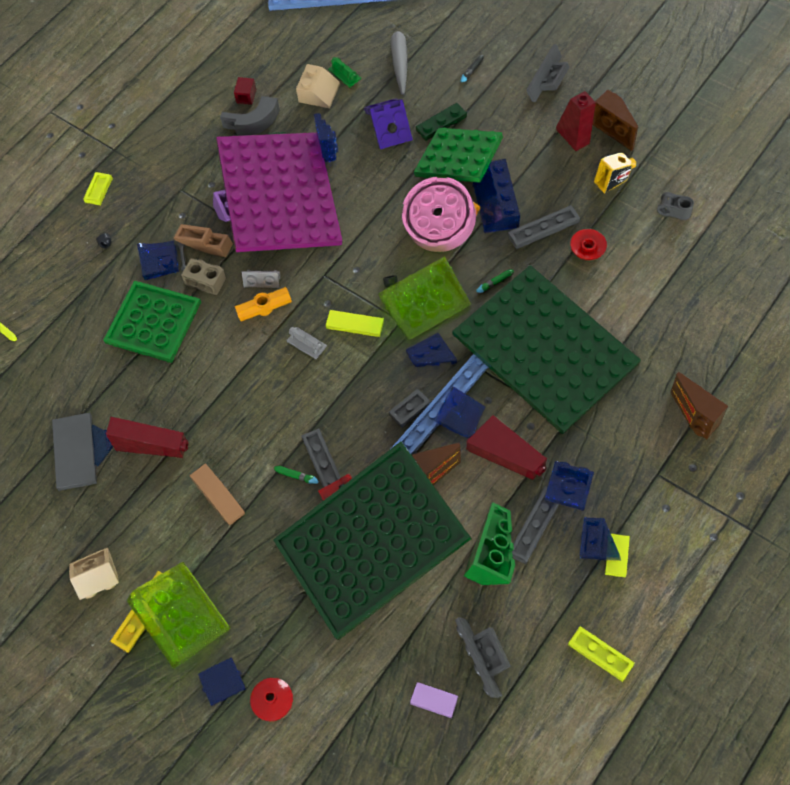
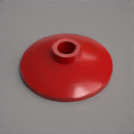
[570,229,607,260]
[250,678,293,721]

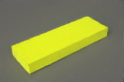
[326,310,384,337]
[568,626,635,682]

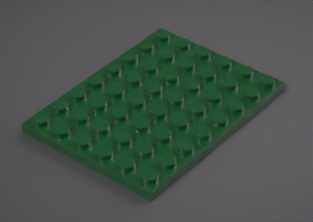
[452,265,641,435]
[273,441,472,640]

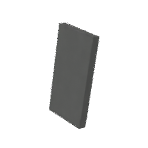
[52,412,97,491]

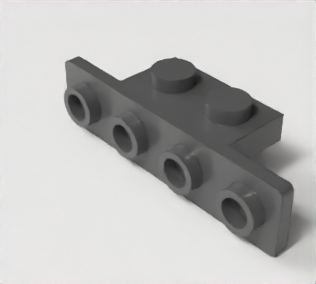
[527,44,569,102]
[455,618,511,698]

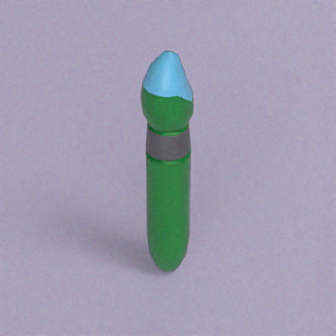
[476,269,514,293]
[274,466,318,484]

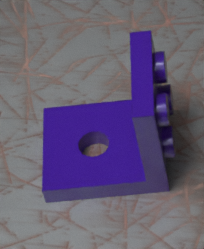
[364,98,413,149]

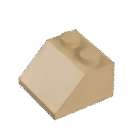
[296,64,340,109]
[70,547,119,600]

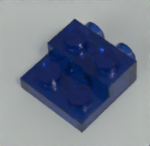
[314,113,338,162]
[544,461,594,511]

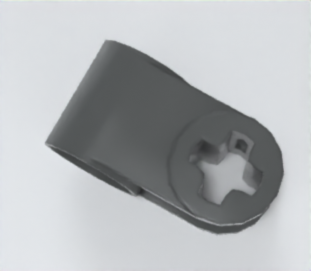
[657,192,694,220]

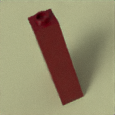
[556,91,596,151]
[467,415,547,480]
[106,417,189,458]

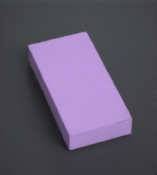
[410,682,458,718]

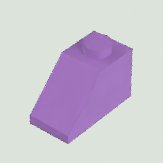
[213,190,230,222]

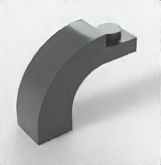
[220,96,280,136]

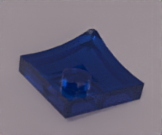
[137,240,179,280]
[434,387,485,439]

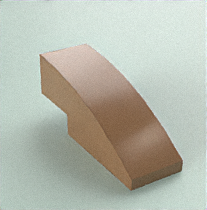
[174,224,233,258]
[190,463,245,526]

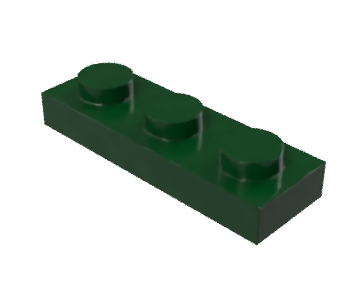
[416,103,467,141]

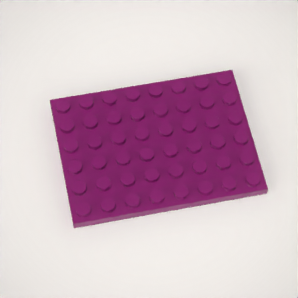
[216,132,343,252]

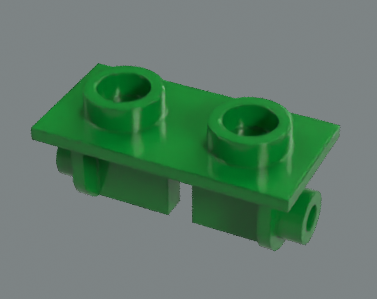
[328,57,362,88]

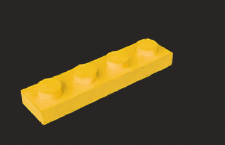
[110,571,176,654]

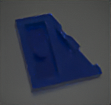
[406,333,457,367]
[580,517,621,561]

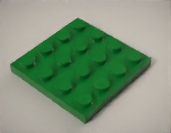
[414,128,503,183]
[103,280,201,363]

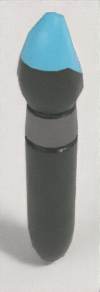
[460,55,484,82]

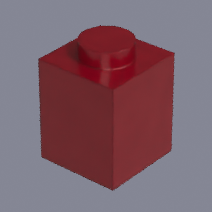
[234,77,257,105]

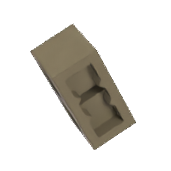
[181,258,226,296]

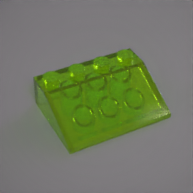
[378,256,472,340]
[126,562,230,669]

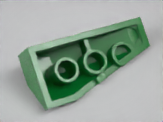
[464,502,515,585]

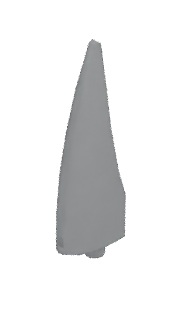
[391,31,407,95]

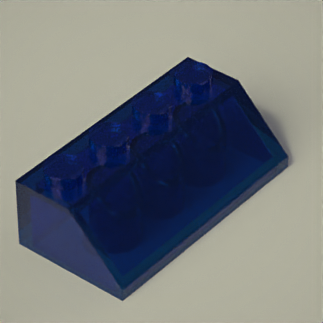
[472,159,520,233]

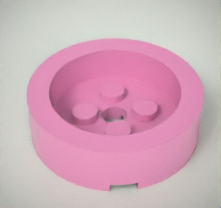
[402,177,476,252]

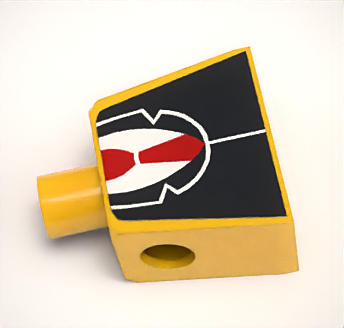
[594,153,636,194]

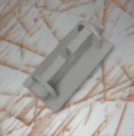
[242,269,280,288]
[286,327,327,359]

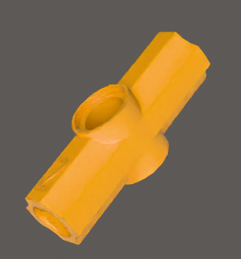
[234,287,292,322]

